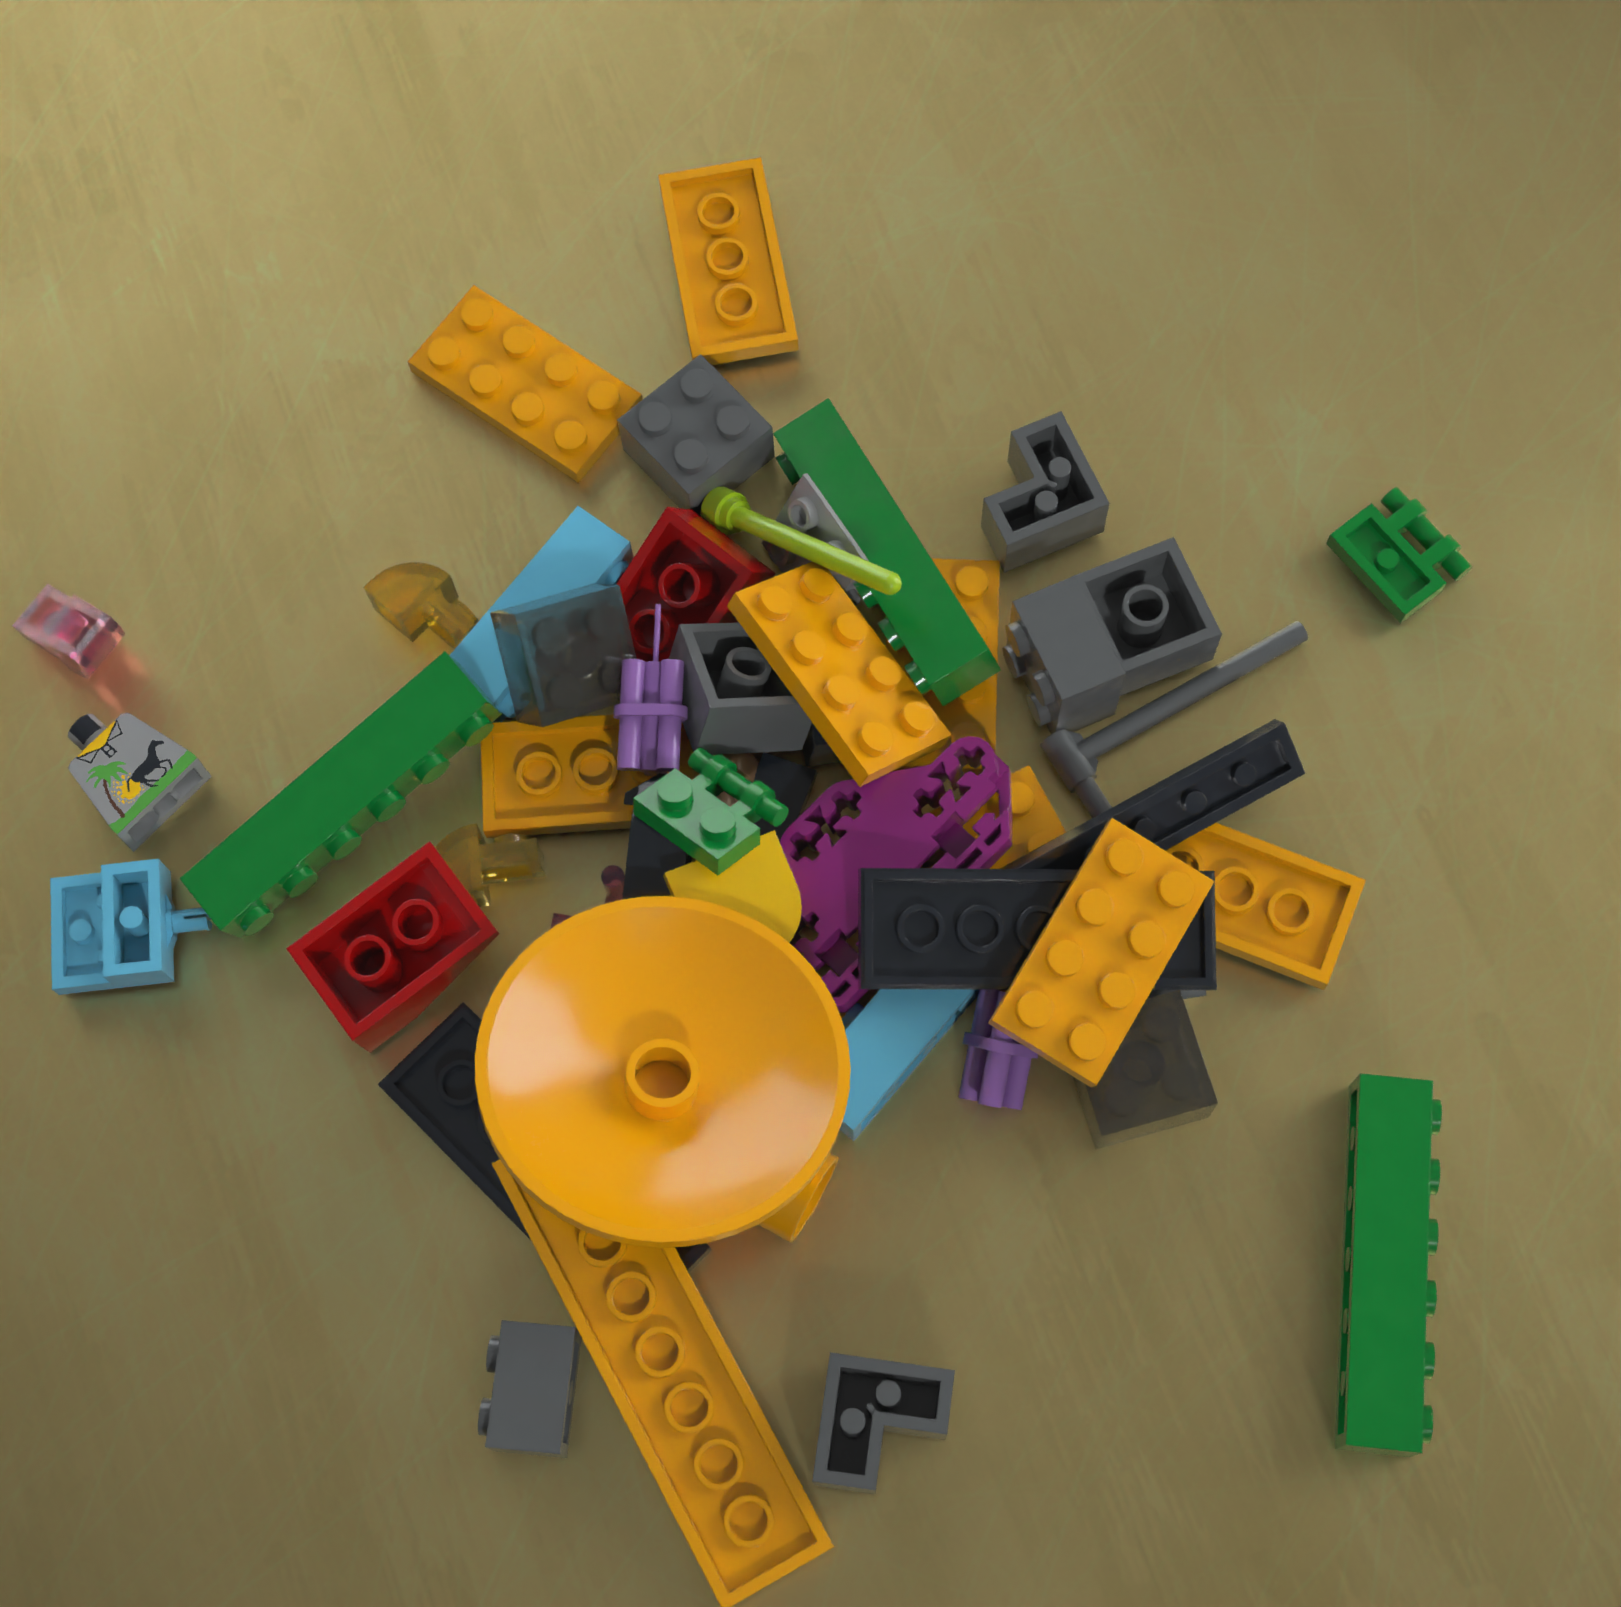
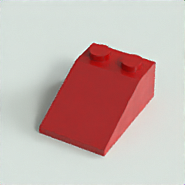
[578,507,776,678]
[286,841,499,1053]

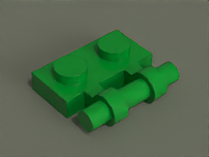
[1326,487,1472,624]
[633,748,789,875]

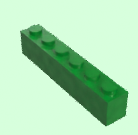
[773,398,1001,706]
[179,651,502,938]
[1335,1073,1442,1457]

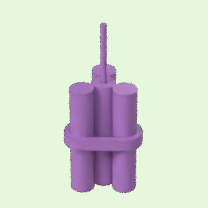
[614,604,688,777]
[958,990,1038,1110]

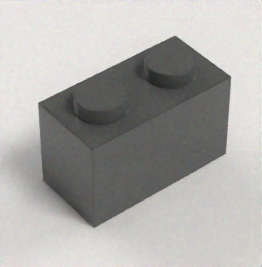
[478,1320,582,1458]

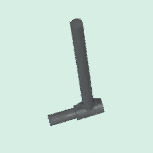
[1040,621,1308,818]

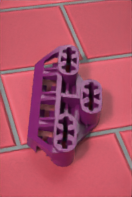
[780,736,1012,1013]

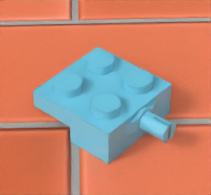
[50,858,212,995]

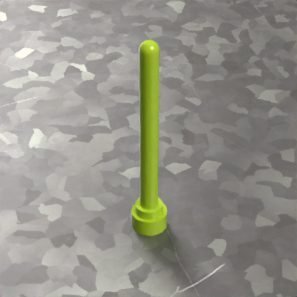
[701,486,902,595]

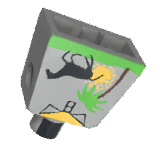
[68,712,212,852]

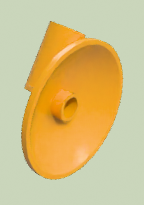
[475,896,851,1248]

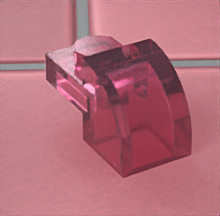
[12,584,125,679]

